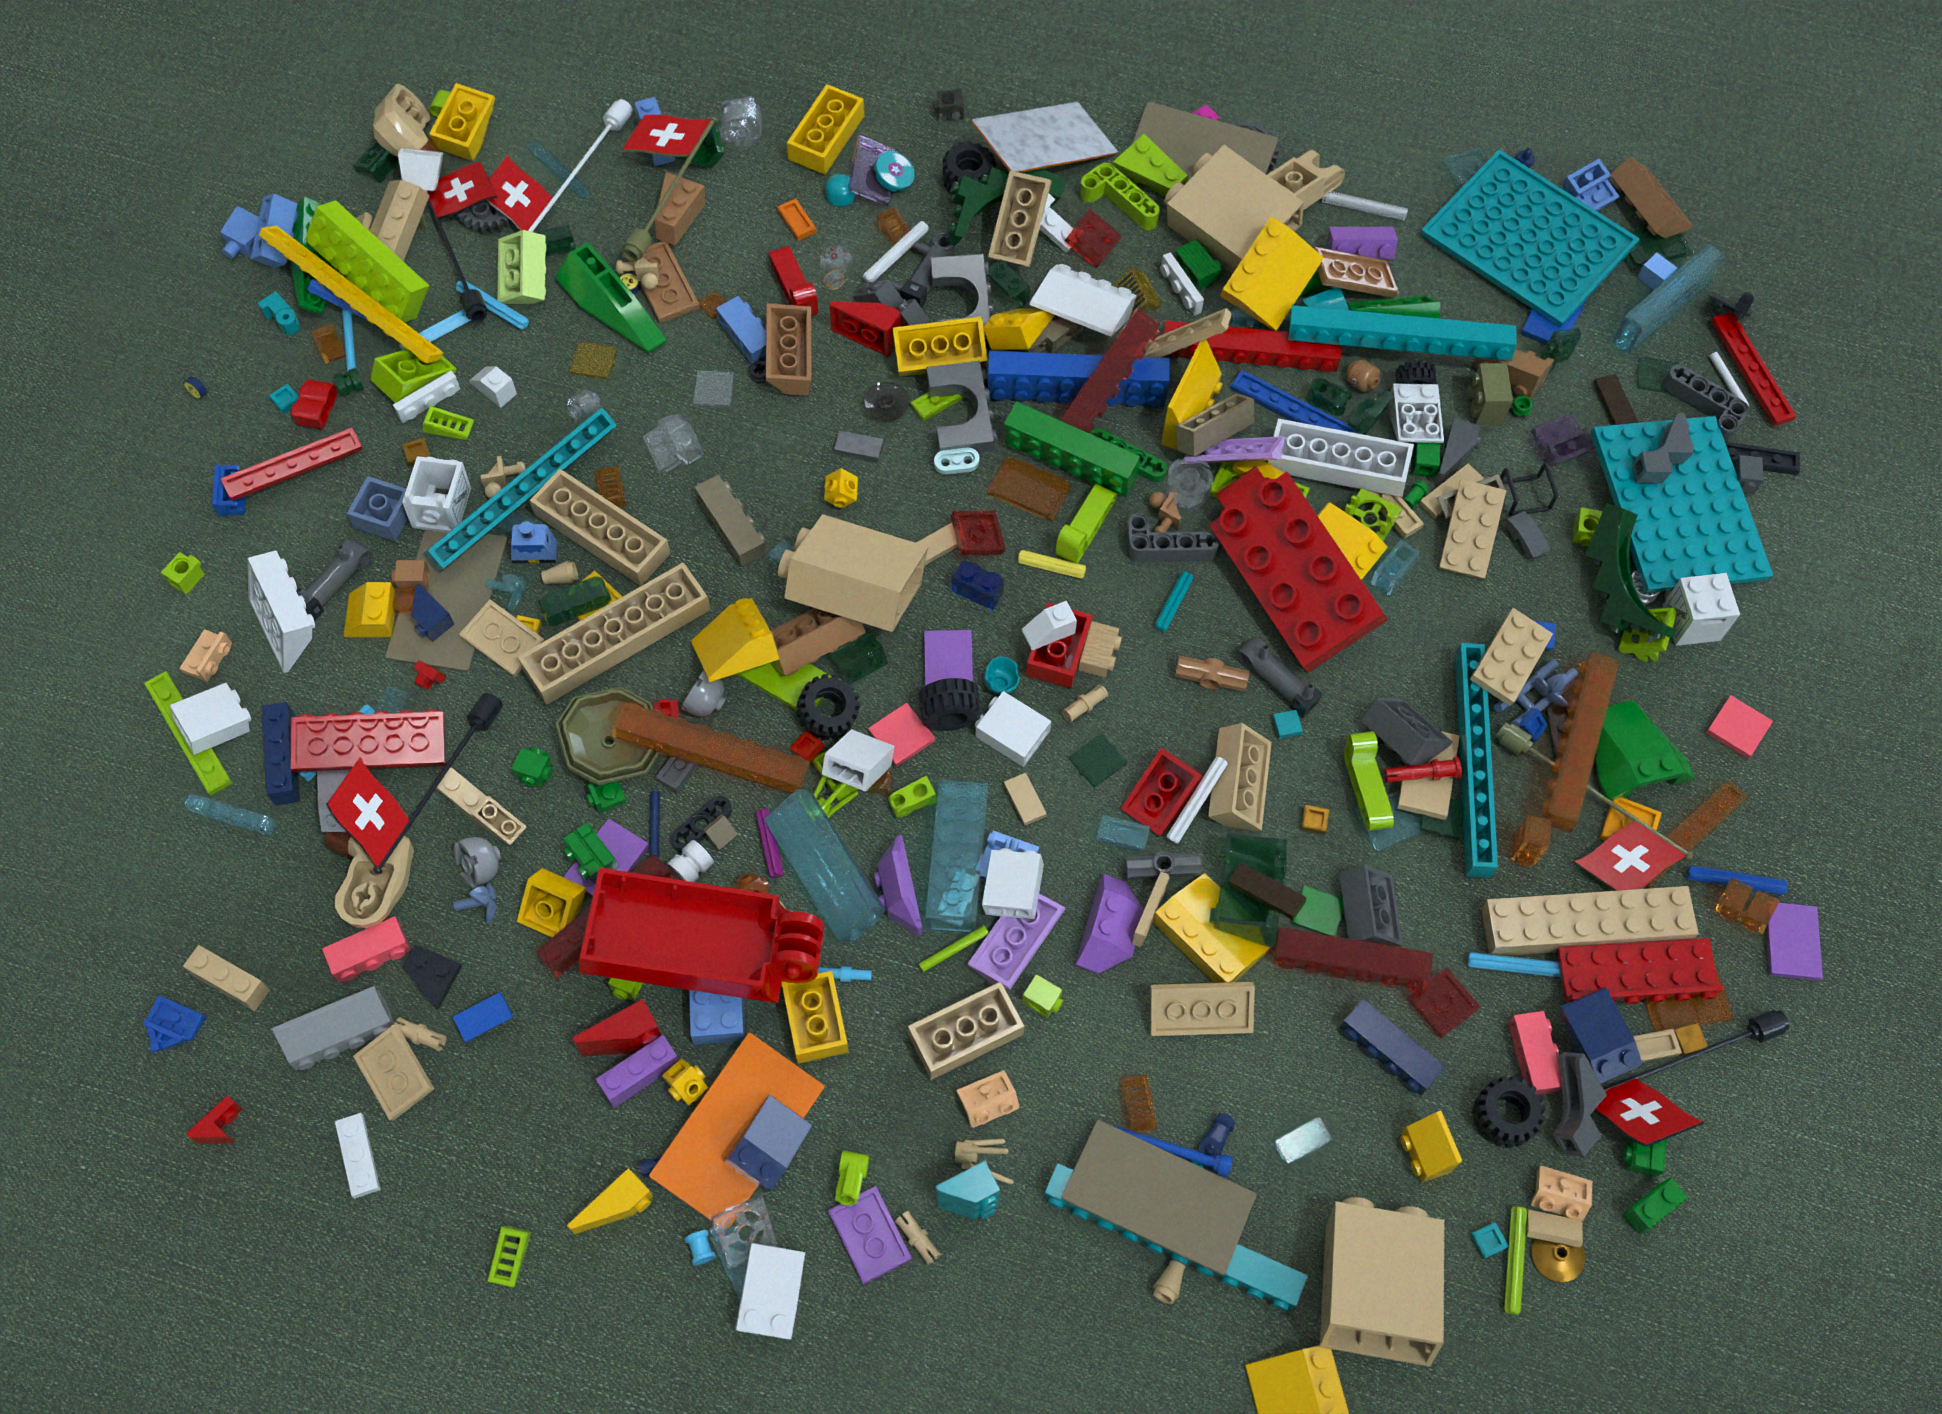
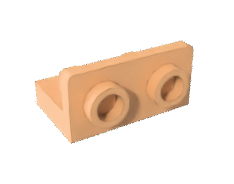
[179,629,232,682]
[956,1070,1019,1128]
[1531,1165,1592,1221]

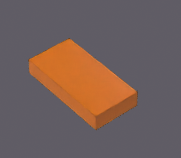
[777,198,817,241]

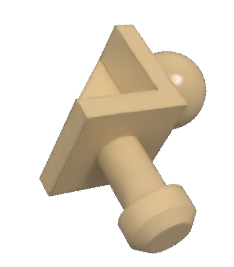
[616,257,660,289]
[480,456,526,498]

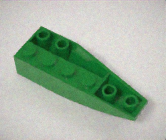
[291,197,336,314]
[555,242,667,354]

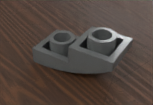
[1505,511,1551,560]

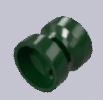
[334,368,364,396]

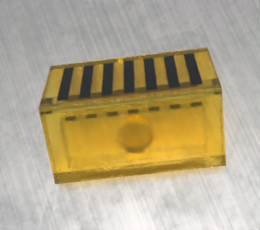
[1114,267,1162,318]

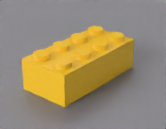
[787,84,864,175]

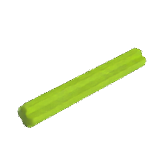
[1504,1206,1527,1315]

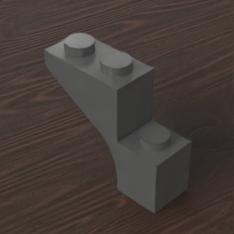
[853,280,930,327]
[1632,413,1694,484]
[1552,1052,1606,1157]

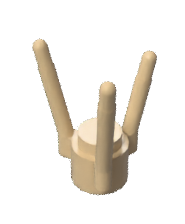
[955,1139,1014,1185]

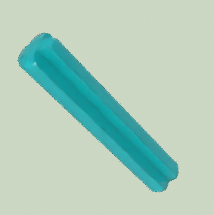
[1155,571,1193,632]

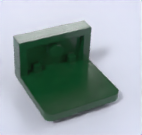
[676,119,725,169]

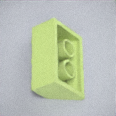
[498,230,546,304]

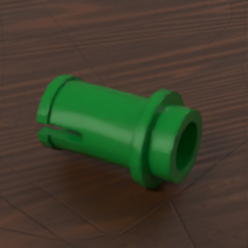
[1403,481,1429,510]

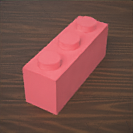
[322,916,411,983]
[1508,1011,1562,1095]

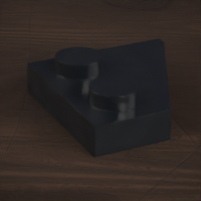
[403,945,462,1010]

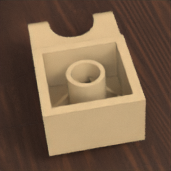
[1267,150,1345,210]

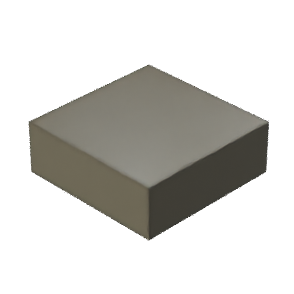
[703,814,738,850]

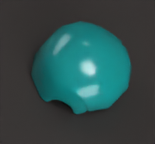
[825,173,857,206]
[984,656,1020,695]

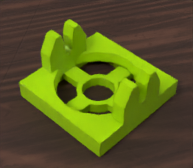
[1344,488,1402,541]
[1618,607,1677,662]

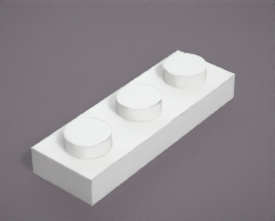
[1160,252,1204,316]
[393,371,460,423]
[335,1113,381,1199]

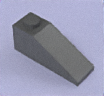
[1435,418,1482,486]

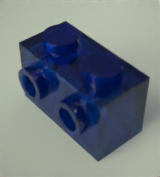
[952,560,1004,610]

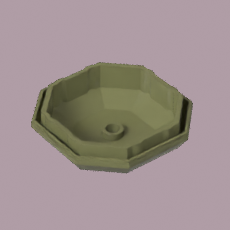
[555,687,664,786]

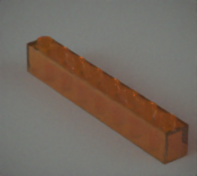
[1541,652,1620,833]
[611,701,810,797]

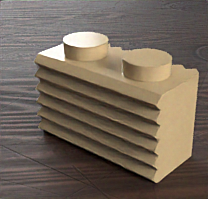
[1079,621,1122,678]

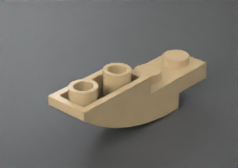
[436,767,527,846]

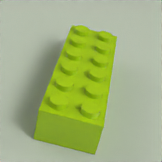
[305,200,430,323]

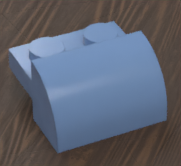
[1562,159,1619,211]

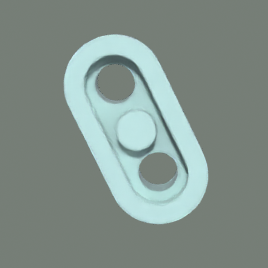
[934,448,979,475]

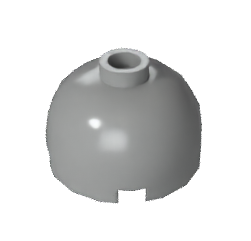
[681,670,726,717]
[454,837,501,888]

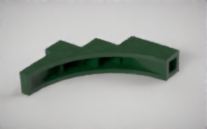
[947,167,1066,246]
[1585,503,1676,639]

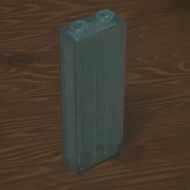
[1612,243,1725,354]
[764,789,886,942]

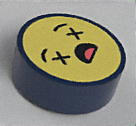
[619,273,640,294]
[183,377,207,399]

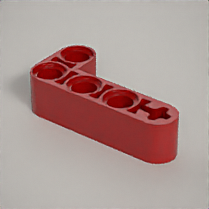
[768,246,818,316]

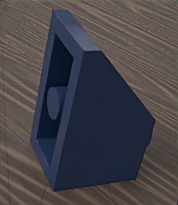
[412,584,454,642]

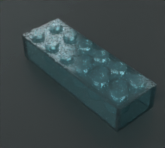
[925,780,988,932]

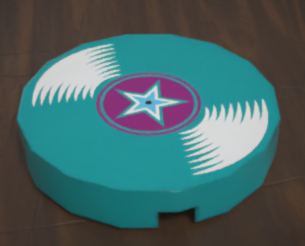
[873,151,915,192]

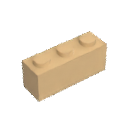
[183,945,270,1012]

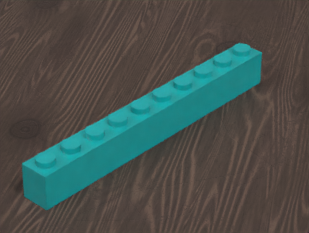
[1288,305,1517,361]
[423,408,617,571]
[1455,643,1498,878]
[1044,1163,1308,1311]

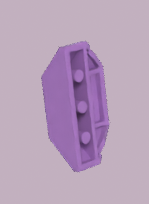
[874,835,923,936]
[1075,873,1144,974]

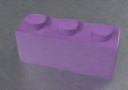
[1327,227,1398,259]
[596,1035,679,1108]

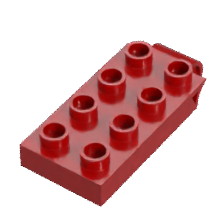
[1209,466,1388,673]
[579,867,824,1003]

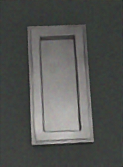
[834,431,884,462]

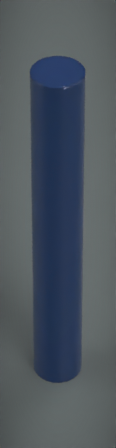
[649,791,660,863]

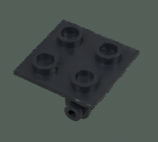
[1710,292,1754,318]

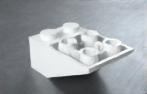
[1388,384,1444,443]

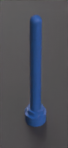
[1112,1125,1233,1178]

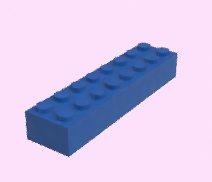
[988,351,1169,407]

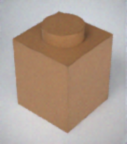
[391,560,430,592]

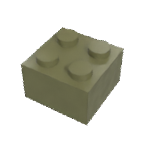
[1467,363,1513,426]

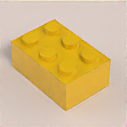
[781,971,849,1064]

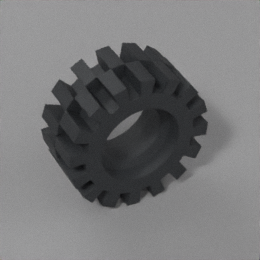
[1395,360,1437,384]

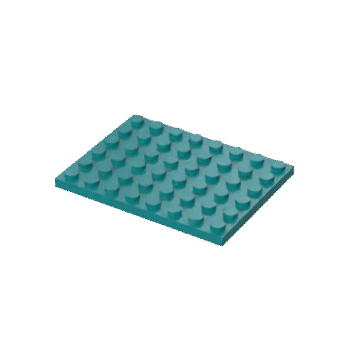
[1420,149,1640,328]
[1590,416,1773,594]

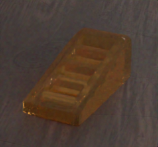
[877,207,919,252]
[596,466,627,507]
[1121,1074,1156,1133]

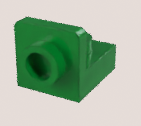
[586,781,627,814]

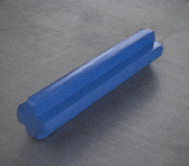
[307,279,367,320]

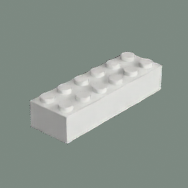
[1268,419,1414,497]

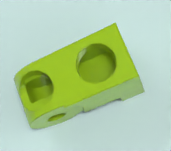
[888,775,938,818]

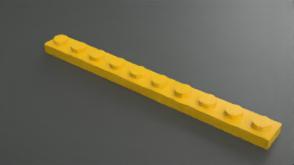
[259,225,444,363]

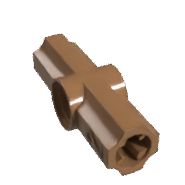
[1175,655,1249,692]

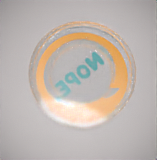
[823,269,846,290]

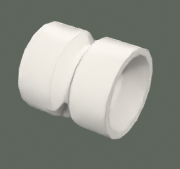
[666,840,714,882]

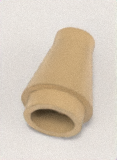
[541,561,578,585]
[1153,1260,1185,1304]

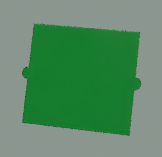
[1292,886,1344,938]

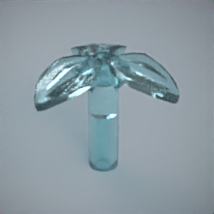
[485,574,526,611]

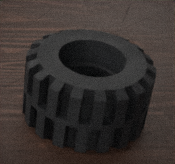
[942,141,996,193]
[796,674,860,740]
[918,678,982,731]
[1472,1076,1546,1148]

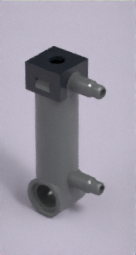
[890,232,955,308]
[296,538,373,621]
[1236,637,1322,718]

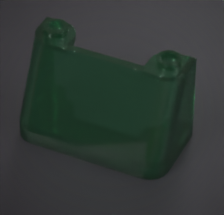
[1210,833,1287,947]

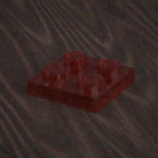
[1064,208,1122,268]
[950,510,1006,555]
[1407,968,1481,1039]

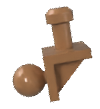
[1149,491,1182,533]

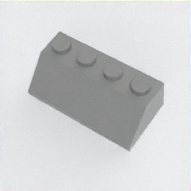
[272,986,394,1070]

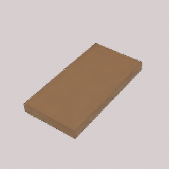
[627,241,700,324]
[1314,247,1399,298]

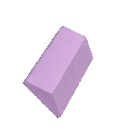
[1184,436,1285,464]
[968,894,1065,990]

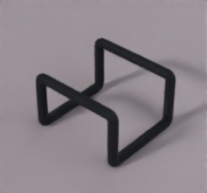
[1500,462,1558,516]

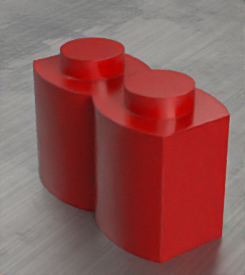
[291,379,337,429]

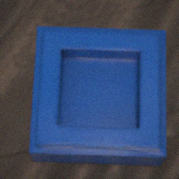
[1519,708,1547,742]

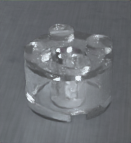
[720,97,763,147]
[1165,456,1214,512]

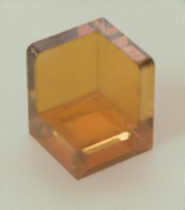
[312,324,346,364]

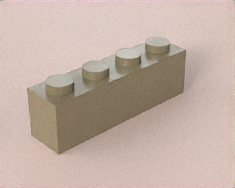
[1176,393,1254,456]
[694,475,767,567]

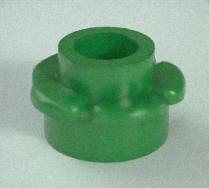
[1510,395,1533,416]

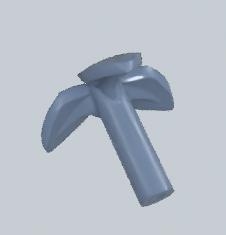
[1537,668,1578,707]
[453,882,497,924]

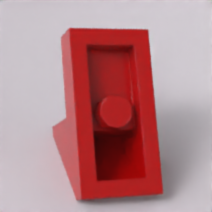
[186,1096,242,1144]

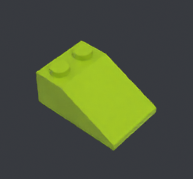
[370,349,457,403]

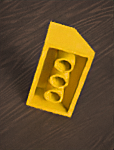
[893,316,987,377]

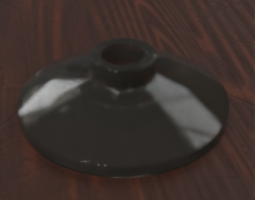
[864,382,909,421]

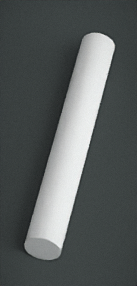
[1709,352,1749,406]

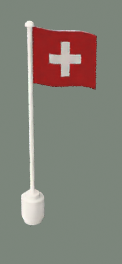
[487,99,632,232]

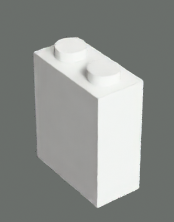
[170,683,251,755]
[975,691,1051,767]
[822,729,895,792]
[982,848,1044,919]

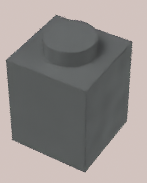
[1733,455,1764,493]

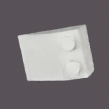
[736,1243,805,1339]

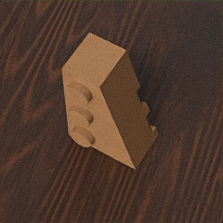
[655,172,705,245]
[1473,346,1554,399]

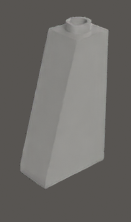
[317,769,351,832]

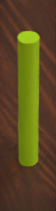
[919,925,989,972]

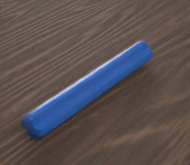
[1687,865,1788,894]

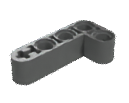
[1662,365,1749,442]
[1126,513,1220,562]

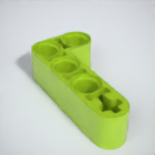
[1080,163,1160,230]
[1056,484,1117,563]
[1344,731,1394,831]

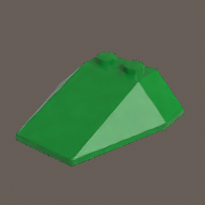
[1589,700,1696,801]

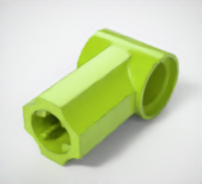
[835,1151,869,1206]

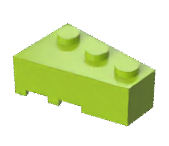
[1113,134,1188,197]

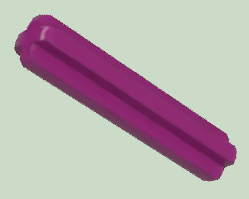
[756,808,784,879]

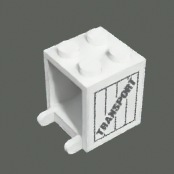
[402,456,471,533]
[1663,573,1740,646]

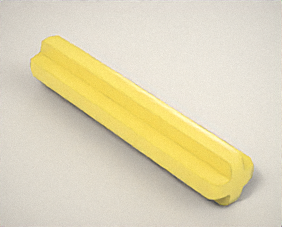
[1018,550,1086,578]

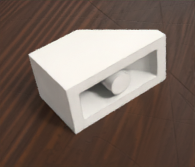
[469,366,517,408]
[1022,601,1077,650]

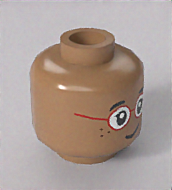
[1346,359,1380,393]

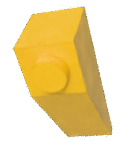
[567,1168,653,1234]

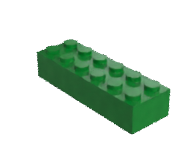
[1004,401,1140,498]

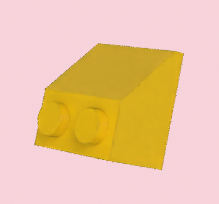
[344,582,397,637]
[517,868,586,941]
[1400,1111,1462,1183]

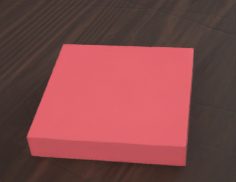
[1706,695,1773,759]
[868,703,935,767]

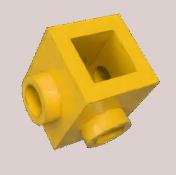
[824,468,858,508]
[662,1058,708,1106]

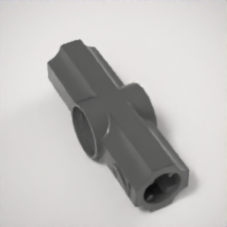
[1125,851,1202,880]

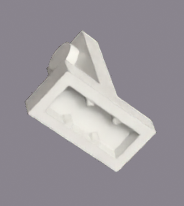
[1040,194,1081,253]

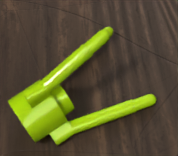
[806,775,858,823]

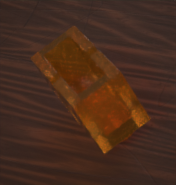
[1511,815,1552,866]
[1715,878,1780,934]

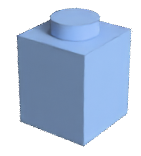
[1637,253,1677,293]

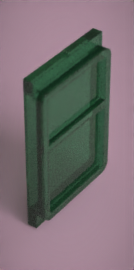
[1624,224,1694,271]

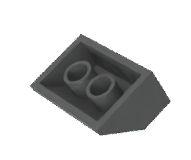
[1362,698,1453,766]
[1339,864,1403,949]

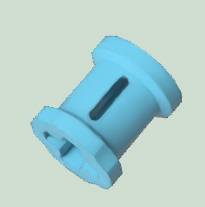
[685,1230,716,1266]

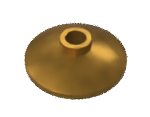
[1531,1238,1585,1283]

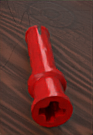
[1384,757,1462,783]

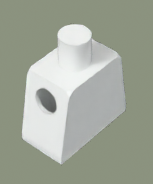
[398,148,443,193]

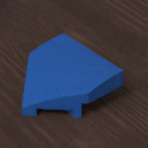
[143,995,207,1052]

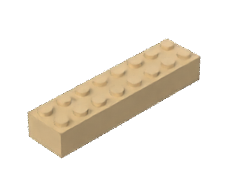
[518,563,711,705]
[1481,886,1699,956]

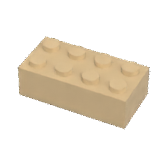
[908,981,1024,1080]

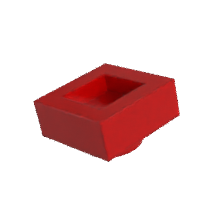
[790,731,825,764]

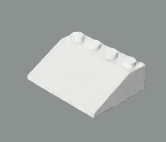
[1030,264,1137,336]
[248,551,315,673]

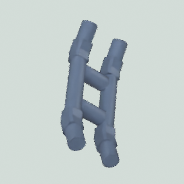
[1494,658,1576,728]

